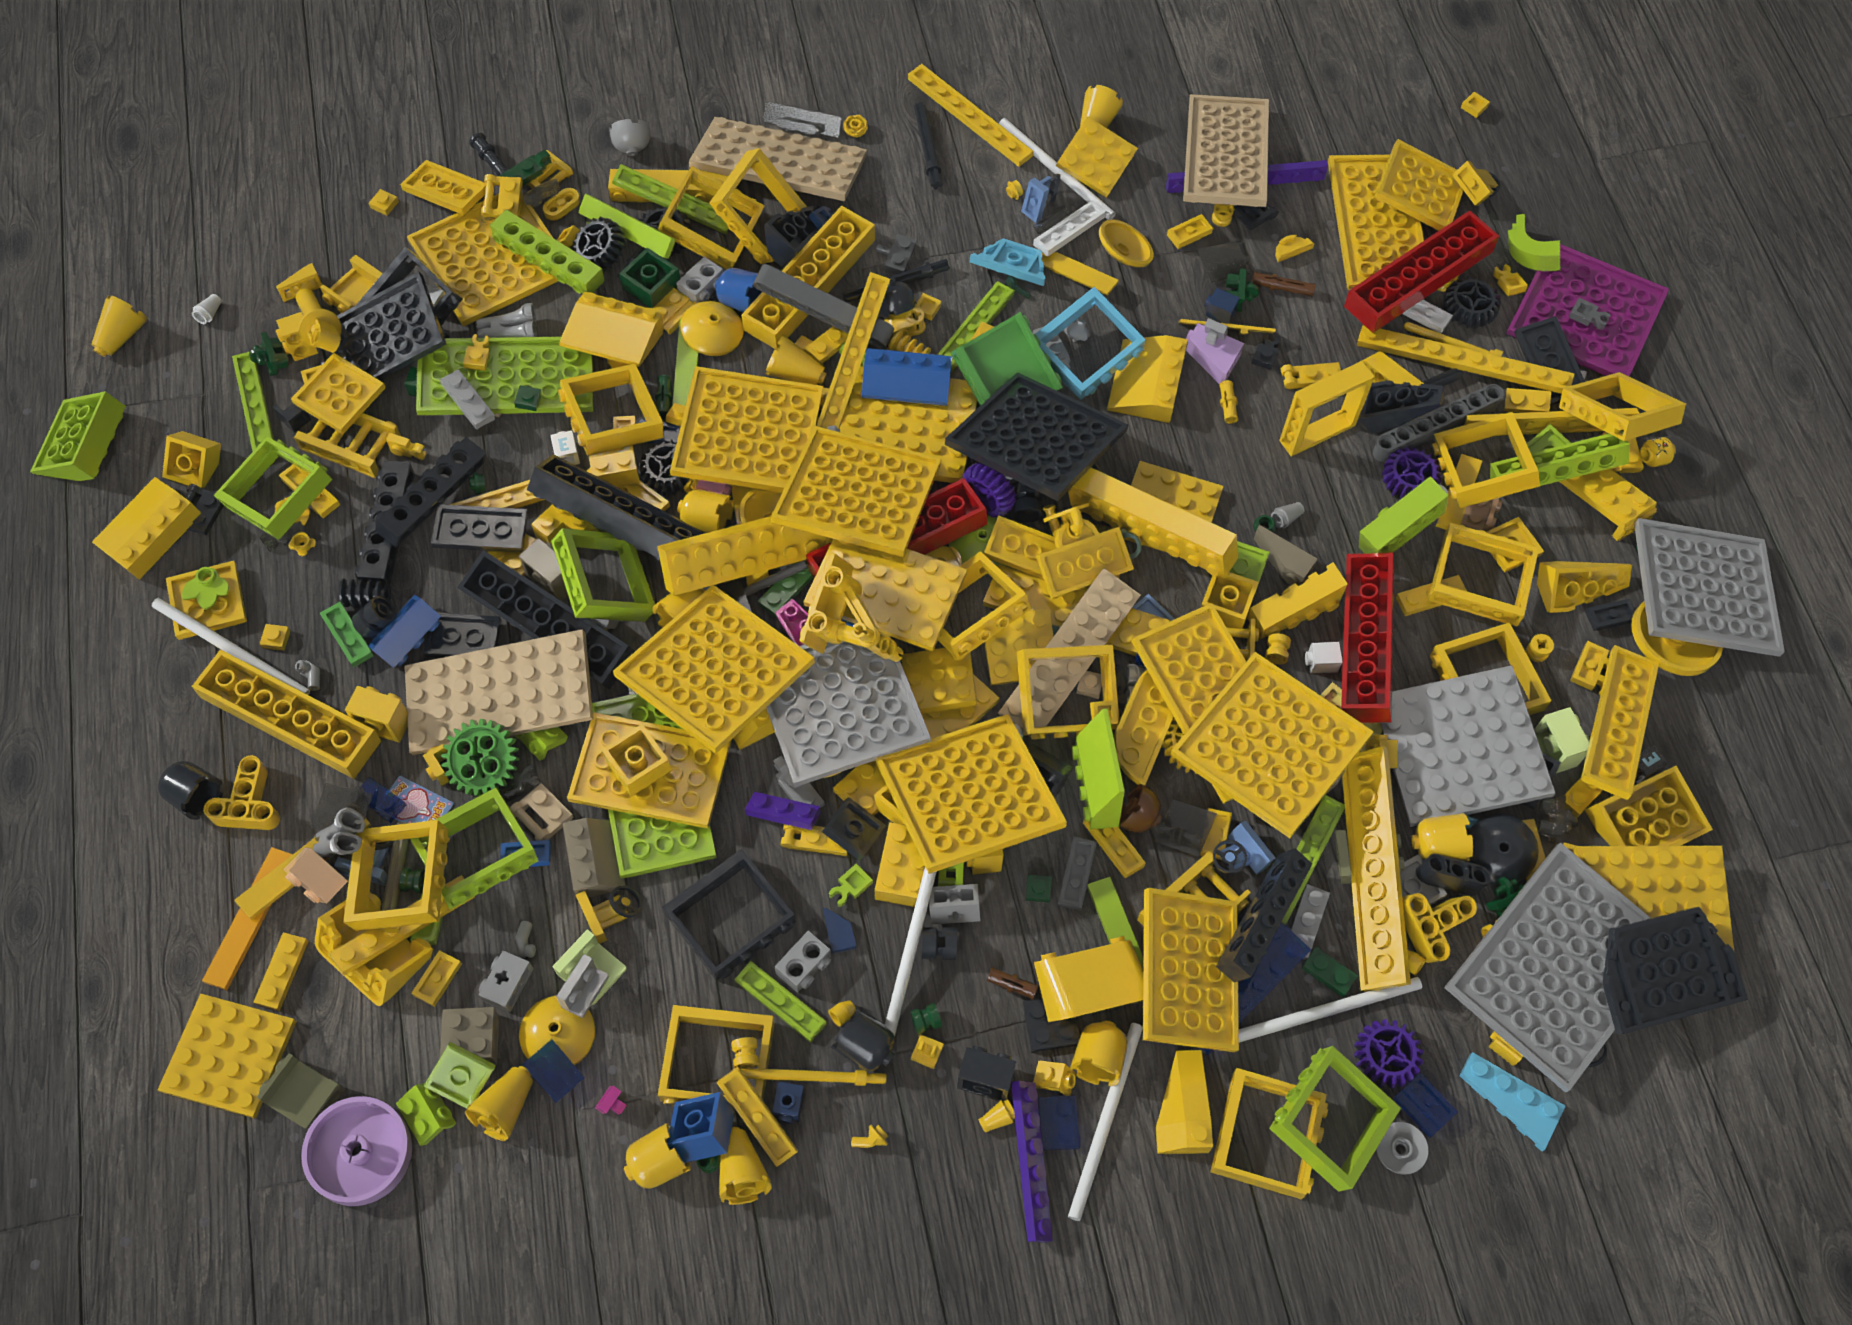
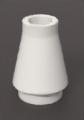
[192,294,222,324]

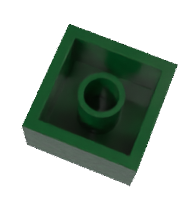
[619,248,680,308]

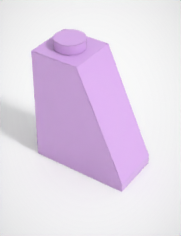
[1186,323,1244,385]

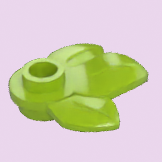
[182,567,229,610]

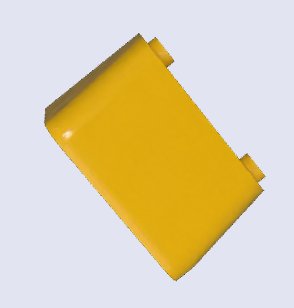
[315,892,433,1006]
[1034,936,1144,1022]

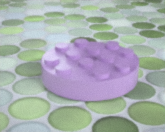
[302,1096,412,1206]

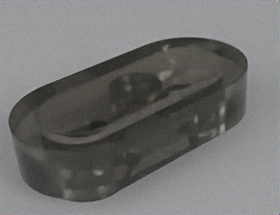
[522,179,560,207]
[1033,205,1069,234]

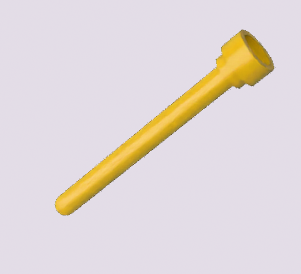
[1404,322,1504,357]

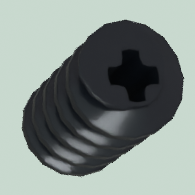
[339,578,391,608]

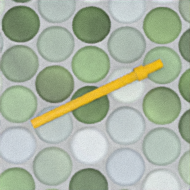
[734,1068,886,1086]

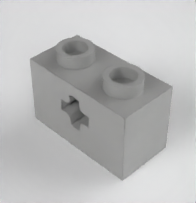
[929,884,980,924]
[479,951,533,1013]

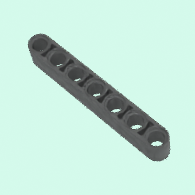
[753,264,894,349]
[1373,384,1504,462]

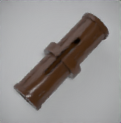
[987,967,1039,1000]

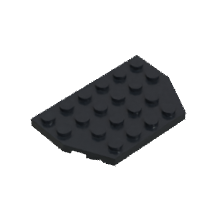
[1602,907,1748,1034]

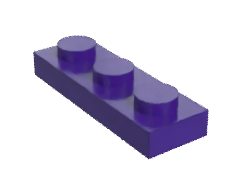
[745,792,821,830]

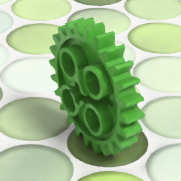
[441,719,520,796]

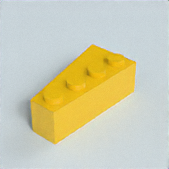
[1247,562,1348,640]

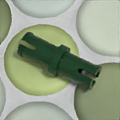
[655,375,672,418]

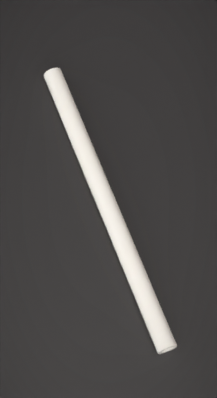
[999,118,1116,220]
[152,598,310,695]
[885,867,937,1036]
[1239,977,1422,1043]
[1068,1023,1143,1221]

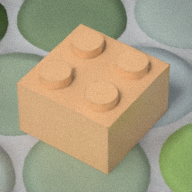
[283,848,348,904]

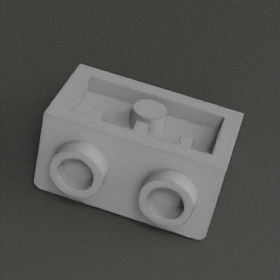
[556,954,609,1018]

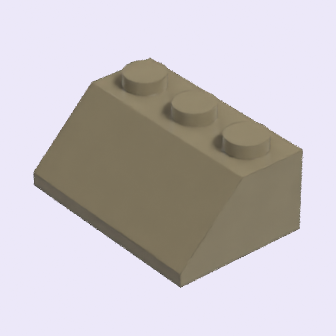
[563,818,626,898]

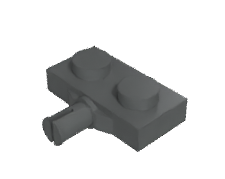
[876,234,917,274]

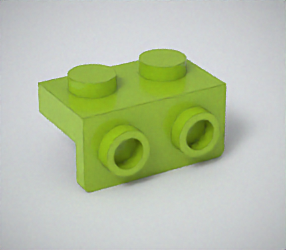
[515,727,568,761]
[396,1083,456,1146]

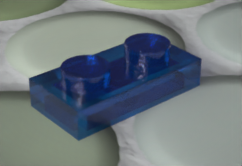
[353,777,407,823]

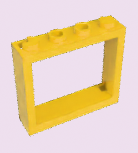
[709,148,807,264]
[658,165,764,270]
[1279,361,1375,457]
[558,364,663,456]
[1559,372,1686,441]
[1432,412,1540,508]
[1428,522,1539,626]
[938,551,1032,660]
[1430,622,1551,715]
[1017,645,1119,739]
[344,820,450,931]
[658,1005,775,1109]
[1210,1068,1328,1199]

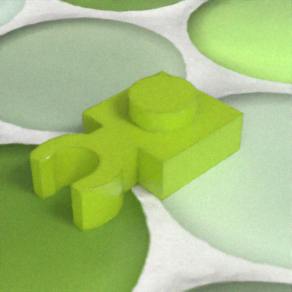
[829,864,873,907]

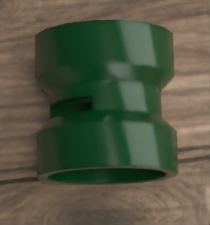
[910,1003,942,1035]

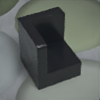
[272,404,311,433]

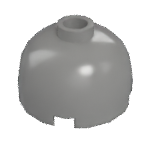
[609,119,650,156]

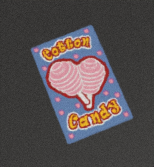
[377,776,454,823]

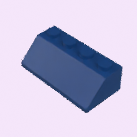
[861,348,952,406]

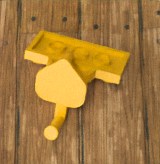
[1036,503,1134,598]

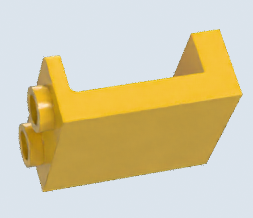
[320,255,383,313]

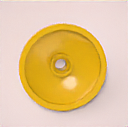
[1099,219,1154,267]
[680,301,744,356]
[739,488,782,524]
[519,996,595,1071]

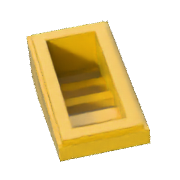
[276,263,322,302]

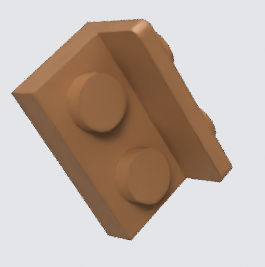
[1461,497,1503,532]

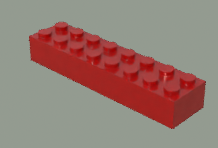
[1344,211,1499,333]
[806,478,987,578]
[1341,553,1395,723]

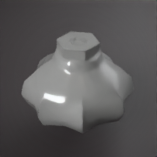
[1064,318,1090,342]

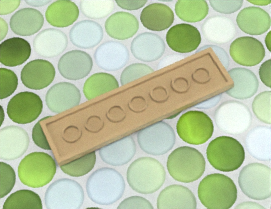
[998,568,1140,741]

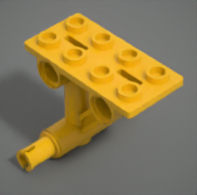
[800,553,903,662]

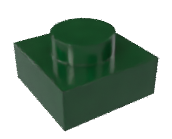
[514,385,542,411]
[1025,874,1052,903]

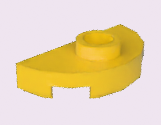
[1275,235,1314,262]

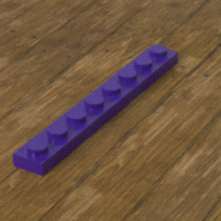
[1166,160,1328,193]

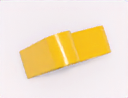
[204,755,280,830]
[1402,893,1477,963]

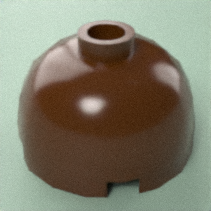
[1119,784,1162,833]

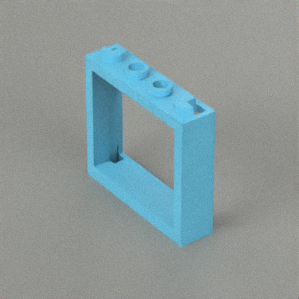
[1036,287,1146,400]

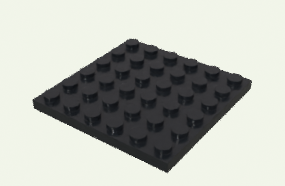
[945,372,1128,501]

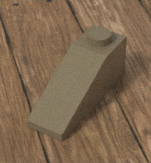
[1254,525,1317,586]

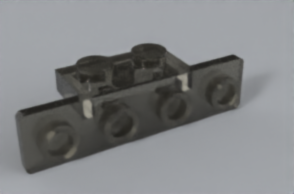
[763,102,842,137]

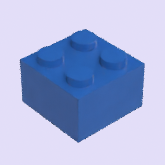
[667,1092,735,1163]

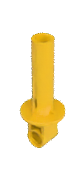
[295,288,341,353]

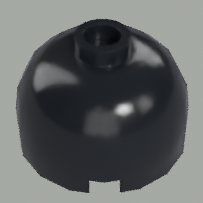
[878,279,917,317]

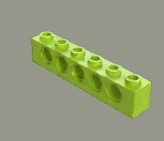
[490,210,605,294]
[1490,430,1630,486]

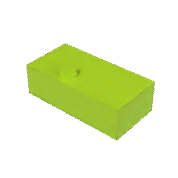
[1359,476,1449,554]

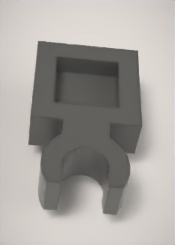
[1569,298,1611,330]

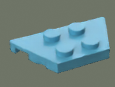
[970,238,1045,286]

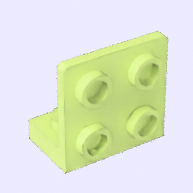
[552,929,627,1005]

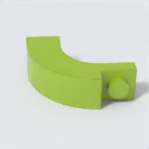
[1508,214,1560,271]

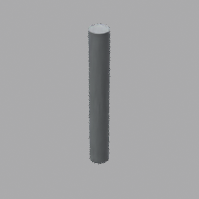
[743,560,808,597]

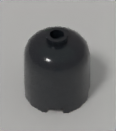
[158,761,223,820]
[831,1007,895,1071]

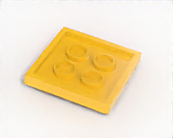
[1056,116,1138,198]
[291,353,386,434]
[166,561,247,640]
[981,609,1054,686]
[901,648,977,714]

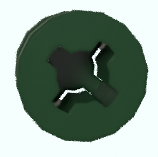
[399,867,425,893]

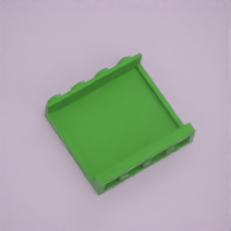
[951,312,1063,406]

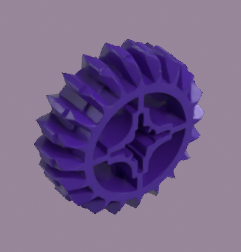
[1382,446,1443,500]
[962,462,1016,517]
[1354,1019,1424,1089]

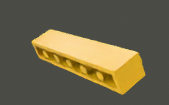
[608,169,728,203]

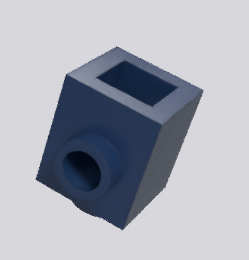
[1204,288,1240,324]
[772,1082,805,1124]

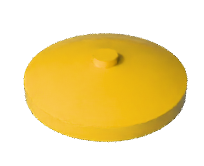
[1631,601,1723,676]

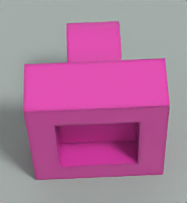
[595,1086,627,1115]

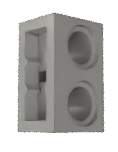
[677,257,723,303]
[775,931,831,993]

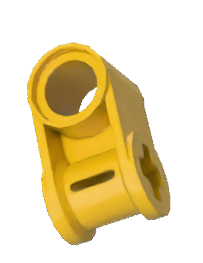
[884,307,926,340]

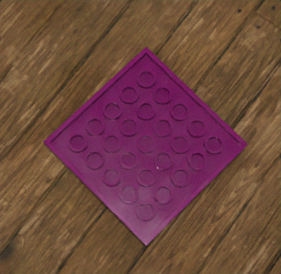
[1506,244,1669,376]

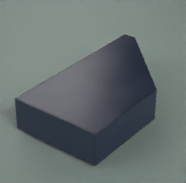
[808,206,835,230]
[823,908,856,954]

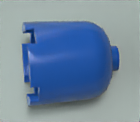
[715,268,762,313]

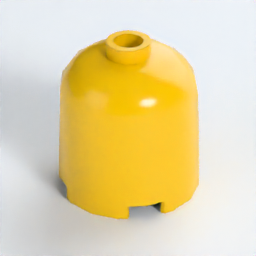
[677,489,734,533]
[652,588,705,628]
[1411,813,1473,862]
[1070,1021,1128,1086]
[624,1123,691,1189]

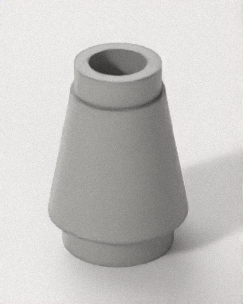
[1271,502,1304,528]

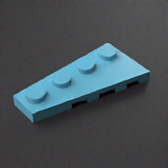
[1459,1052,1565,1151]

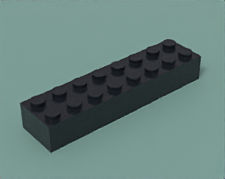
[527,454,706,560]
[457,550,635,689]

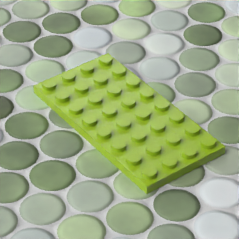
[416,337,593,415]
[592,694,717,879]

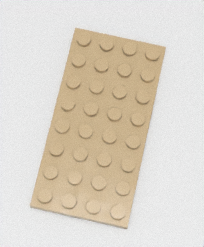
[1183,94,1269,207]
[689,117,867,201]
[405,630,593,755]

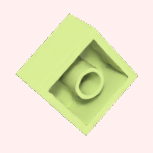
[1534,707,1590,773]

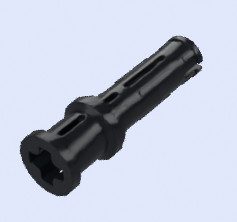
[469,133,508,176]

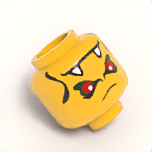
[1640,437,1676,467]

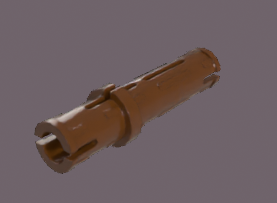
[1252,271,1316,297]

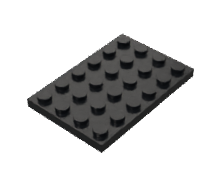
[316,271,447,381]

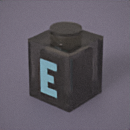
[1635,744,1669,784]

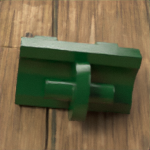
[1226,269,1259,312]
[249,332,288,376]
[1486,877,1524,917]

